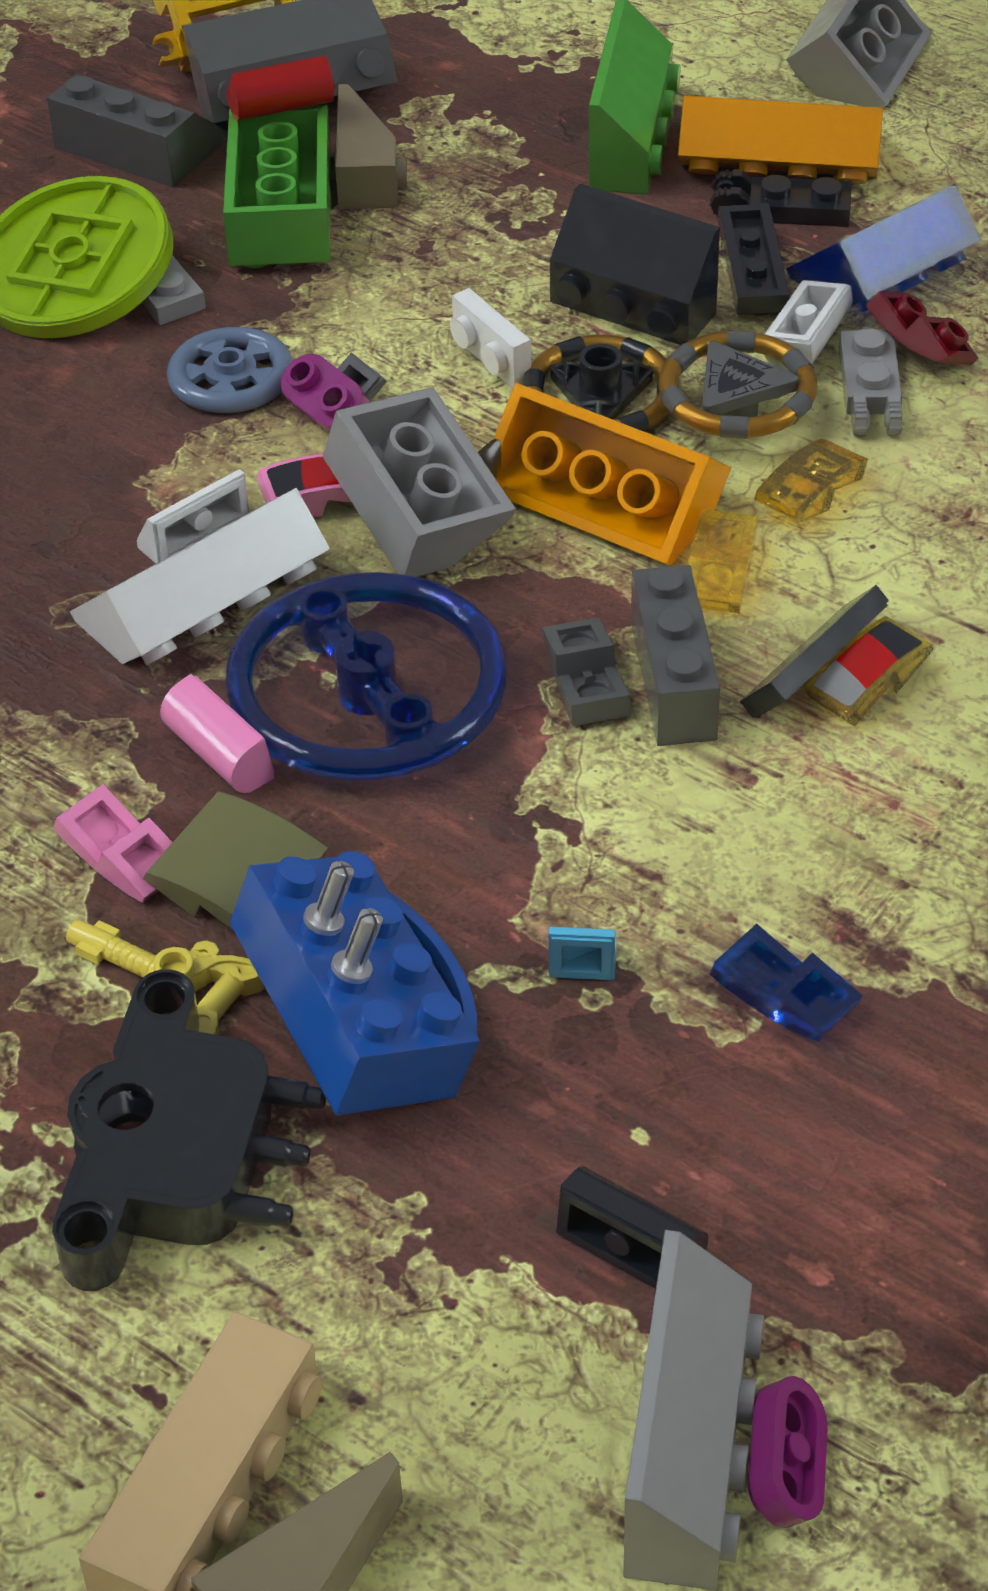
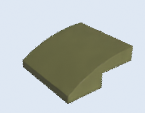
[143,791,328,930]

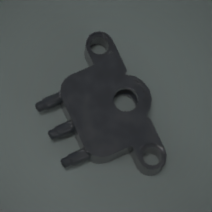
[52,969,327,1291]

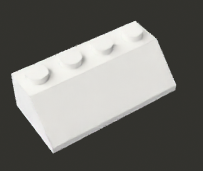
[70,488,330,665]

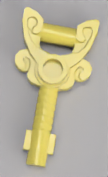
[66,919,266,1035]

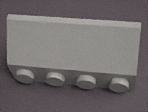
[623,1230,764,1591]

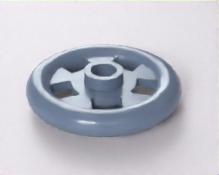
[167,327,293,413]

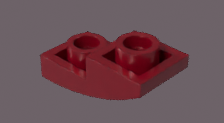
[865,291,978,365]

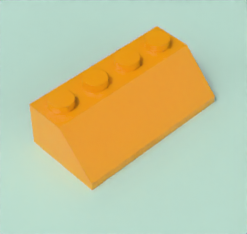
[678,95,883,184]
[493,382,732,566]

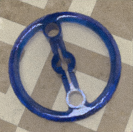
[226,572,506,781]

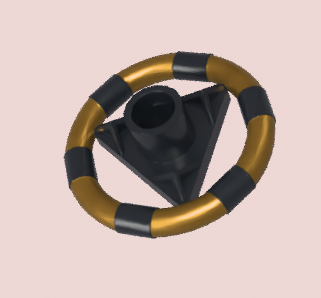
[523,335,679,432]

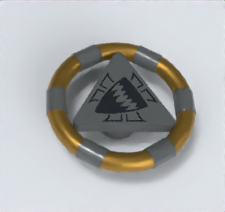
[658,330,818,439]

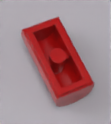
[226,56,334,121]

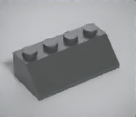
[181,0,397,123]

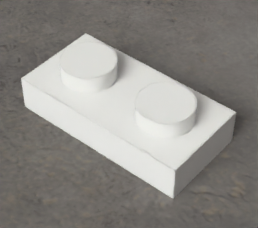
[450,288,531,389]

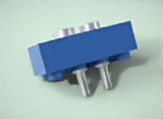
[230,851,480,1116]

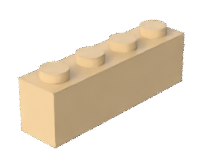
[78,1311,322,1591]

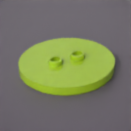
[0,176,173,338]

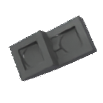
[542,617,632,726]

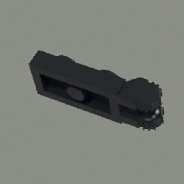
[709,169,852,227]

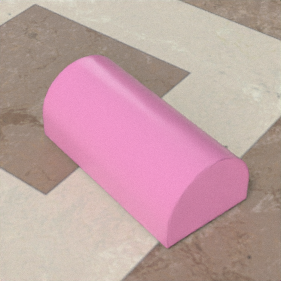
[160,674,275,793]

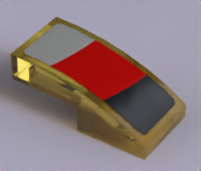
[804,616,934,727]

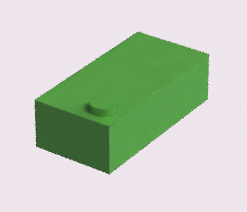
[223,105,331,268]

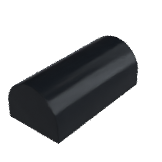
[556,1166,709,1288]

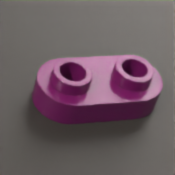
[281,354,370,434]
[748,1376,828,1528]

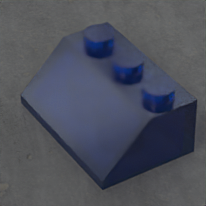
[786,184,981,312]

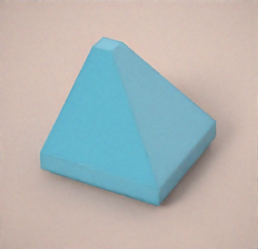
[548,927,617,980]

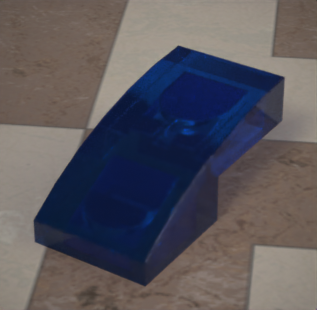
[709,923,863,1042]

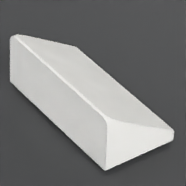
[137,469,249,564]

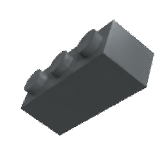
[631,565,720,746]

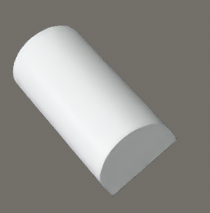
[764,280,853,372]

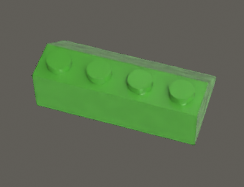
[589,0,681,195]

